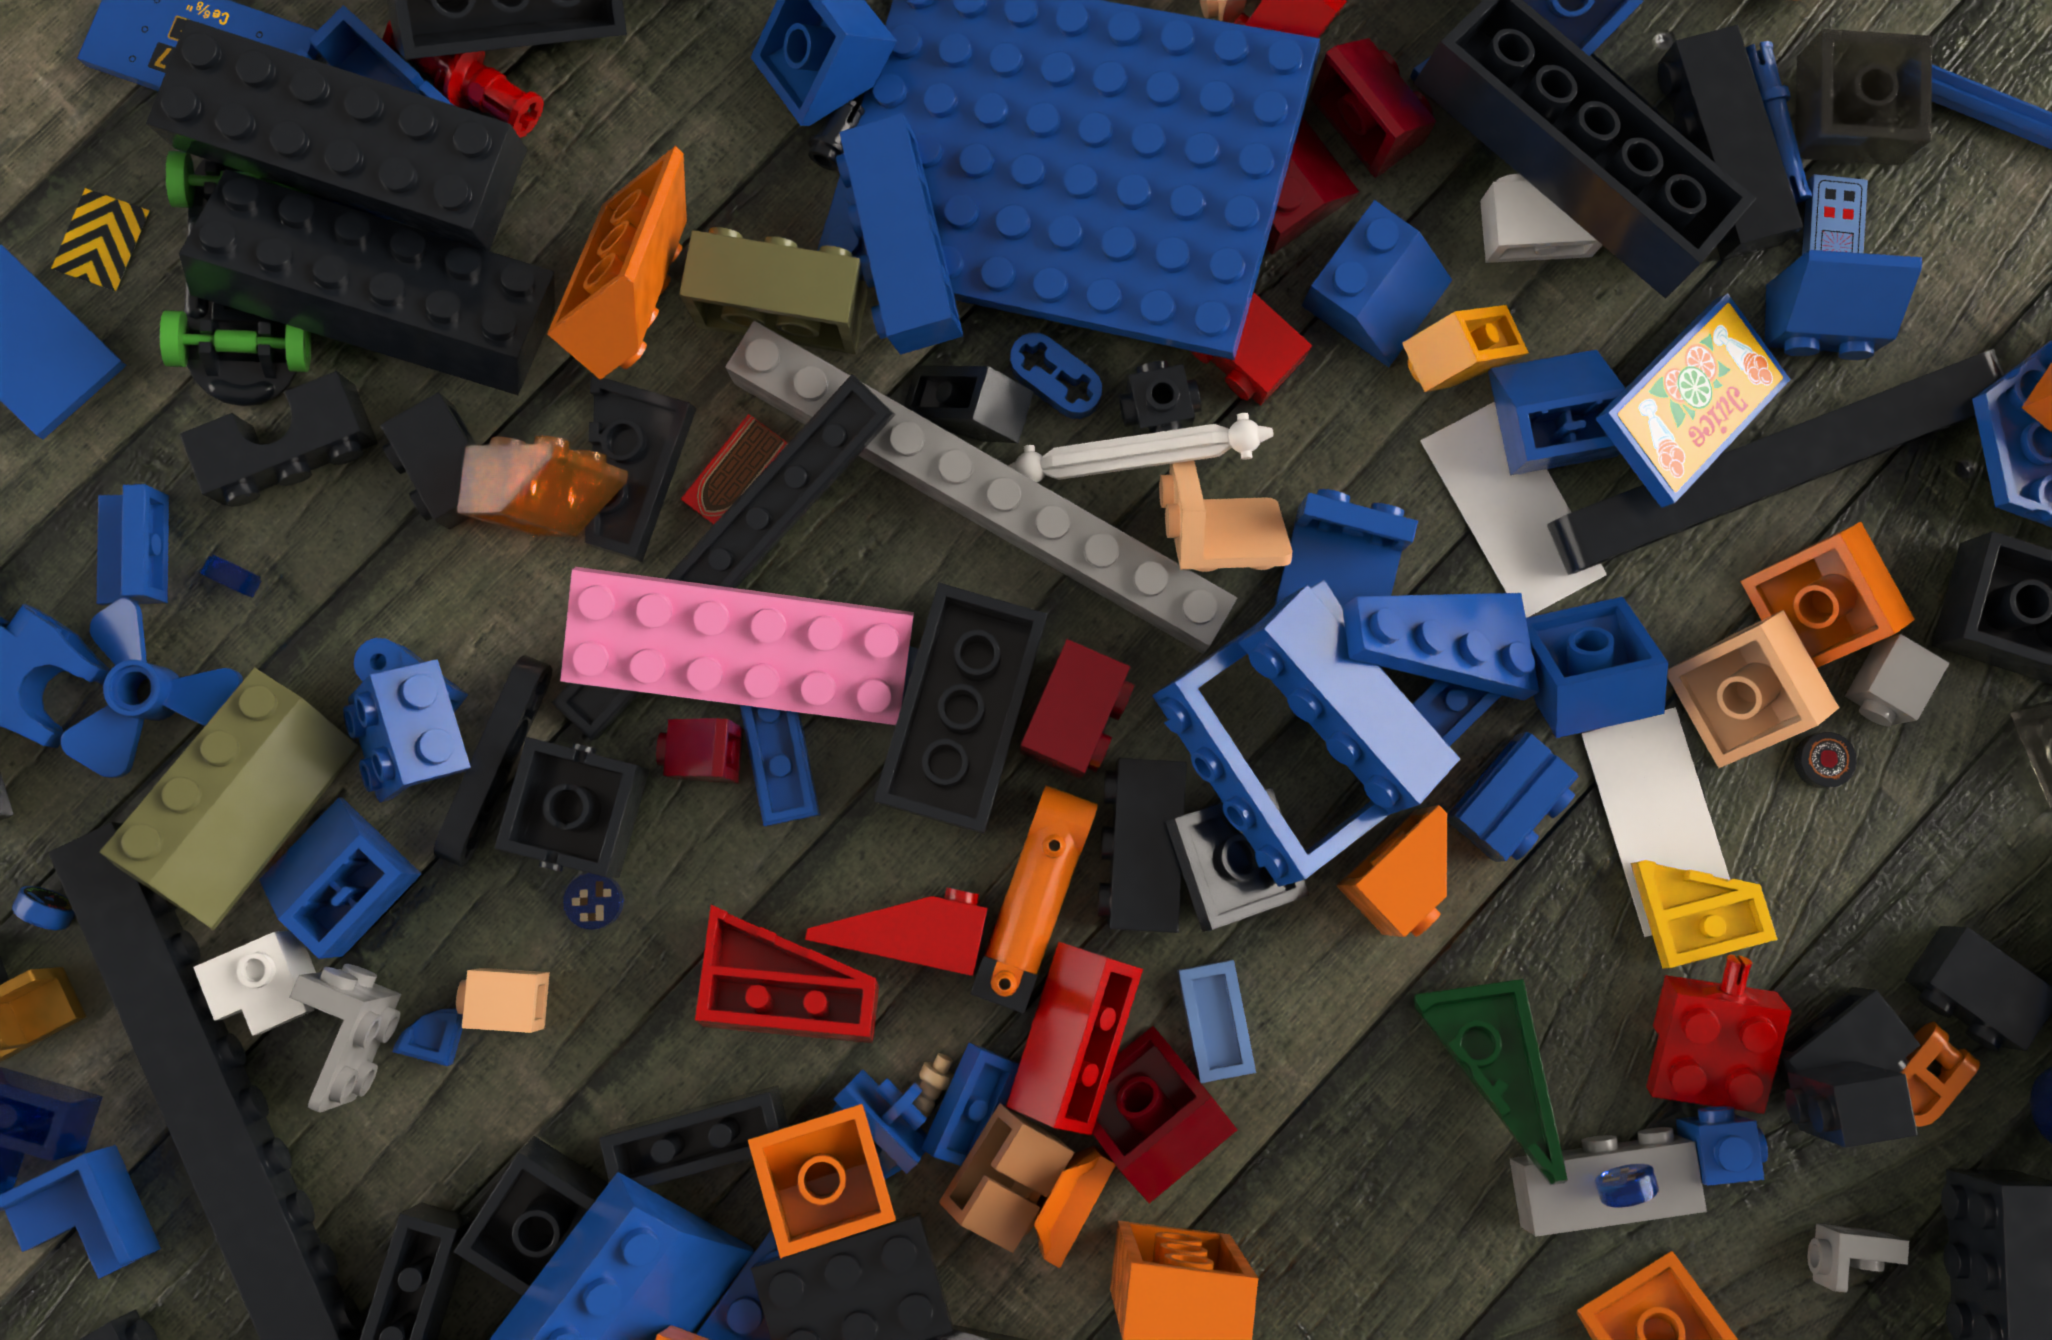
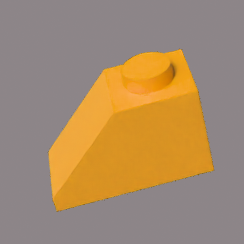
[1402,305,1529,392]

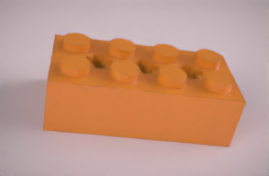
[1110,1221,1258,1340]

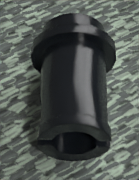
[808,100,865,171]

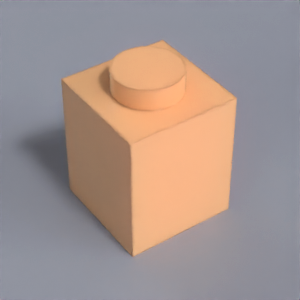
[456,968,550,1033]

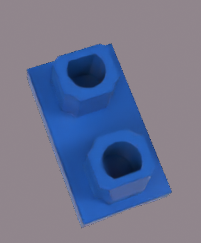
[830,1069,927,1180]

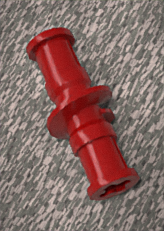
[382,20,544,138]

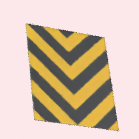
[51,188,150,291]

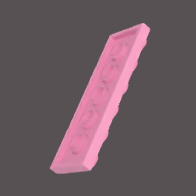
[560,567,914,725]

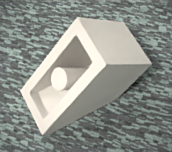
[1480,174,1603,263]

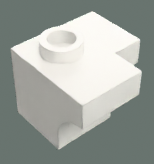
[193,931,316,1036]

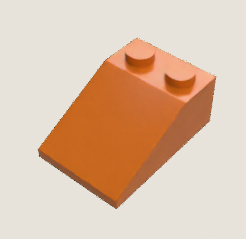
[1577,1251,1738,1340]

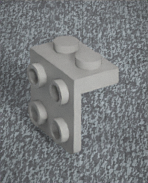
[289,964,401,1113]

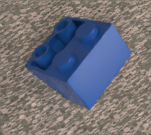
[1488,350,1625,476]
[259,797,422,959]

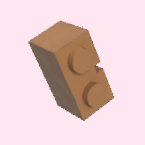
[939,1103,1075,1253]

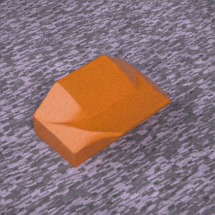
[1034,1145,1116,1268]

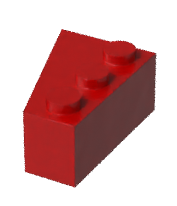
[695,905,879,1043]

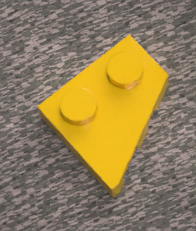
[1630,860,1778,968]

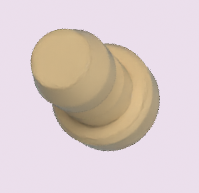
[912,1053,954,1118]

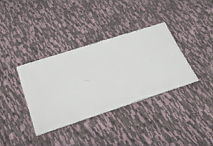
[1420,402,1607,618]
[1581,707,1730,937]

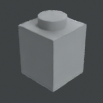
[1844,634,1949,726]

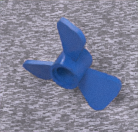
[60,598,243,778]

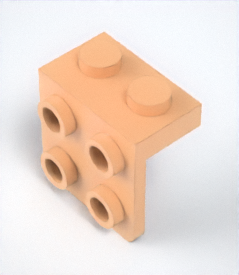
[1159,461,1292,572]

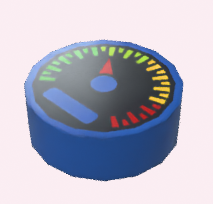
[12,886,75,931]

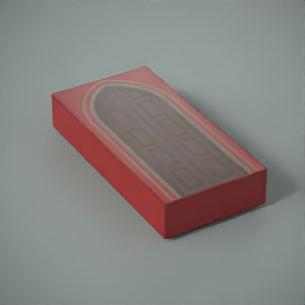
[681,414,788,525]

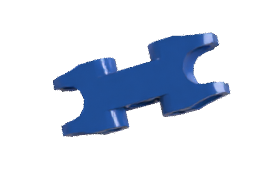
[0,604,110,748]

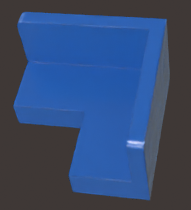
[0,1145,161,1279]

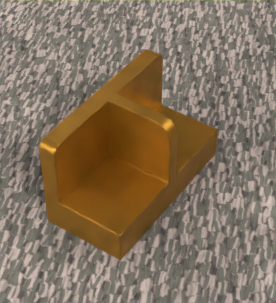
[0,967,86,1062]

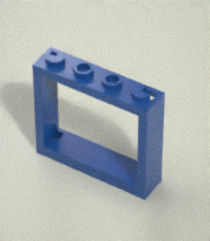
[1152,580,1390,887]

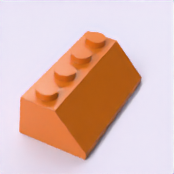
[547,146,687,380]

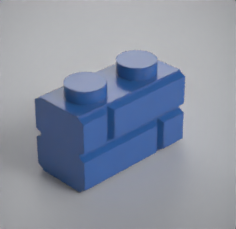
[1447,732,1579,862]

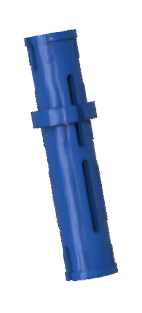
[1745,41,1812,205]

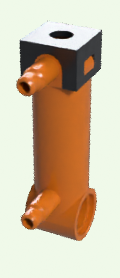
[970,785,1098,1014]

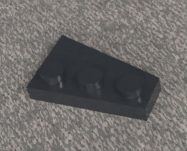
[585,374,696,562]

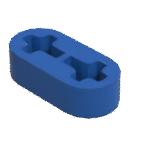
[1010,332,1102,419]

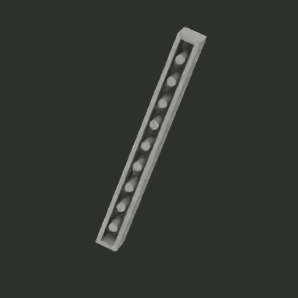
[725,321,1237,654]

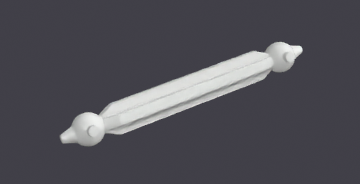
[1008,413,1273,483]

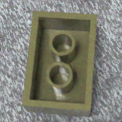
[679,227,868,354]

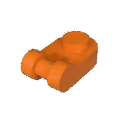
[1899,1022,1980,1127]

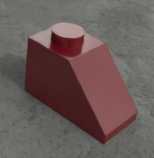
[656,718,744,784]

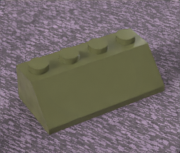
[100,667,360,931]

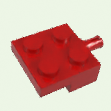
[1646,954,1792,1114]

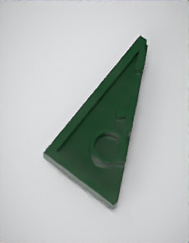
[1413,979,1568,1185]

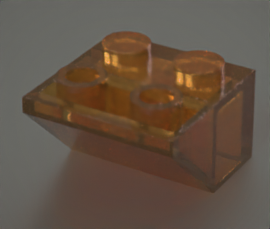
[457,436,628,537]

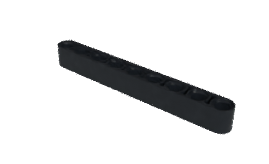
[1547,349,2005,575]

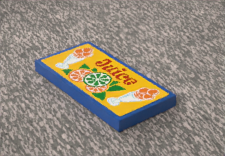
[1595,293,1791,508]

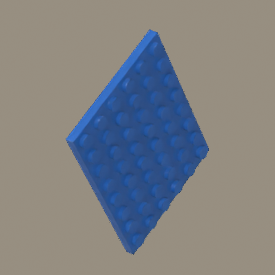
[817,0,1321,360]

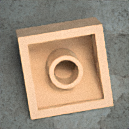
[1667,610,1839,768]

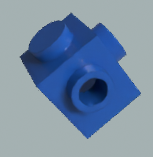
[1676,1106,1768,1186]

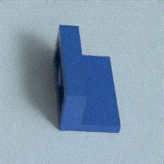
[96,484,169,605]

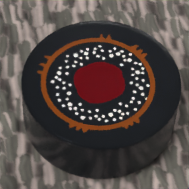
[1794,732,1857,788]

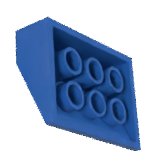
[489,1172,754,1340]

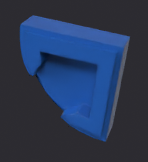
[393,1008,463,1066]

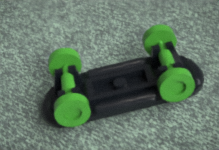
[160,150,315,407]

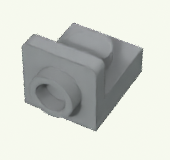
[1807,1223,1909,1293]

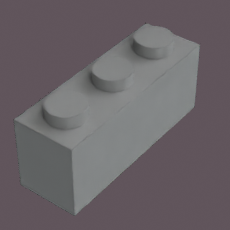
[1509,1127,1707,1237]

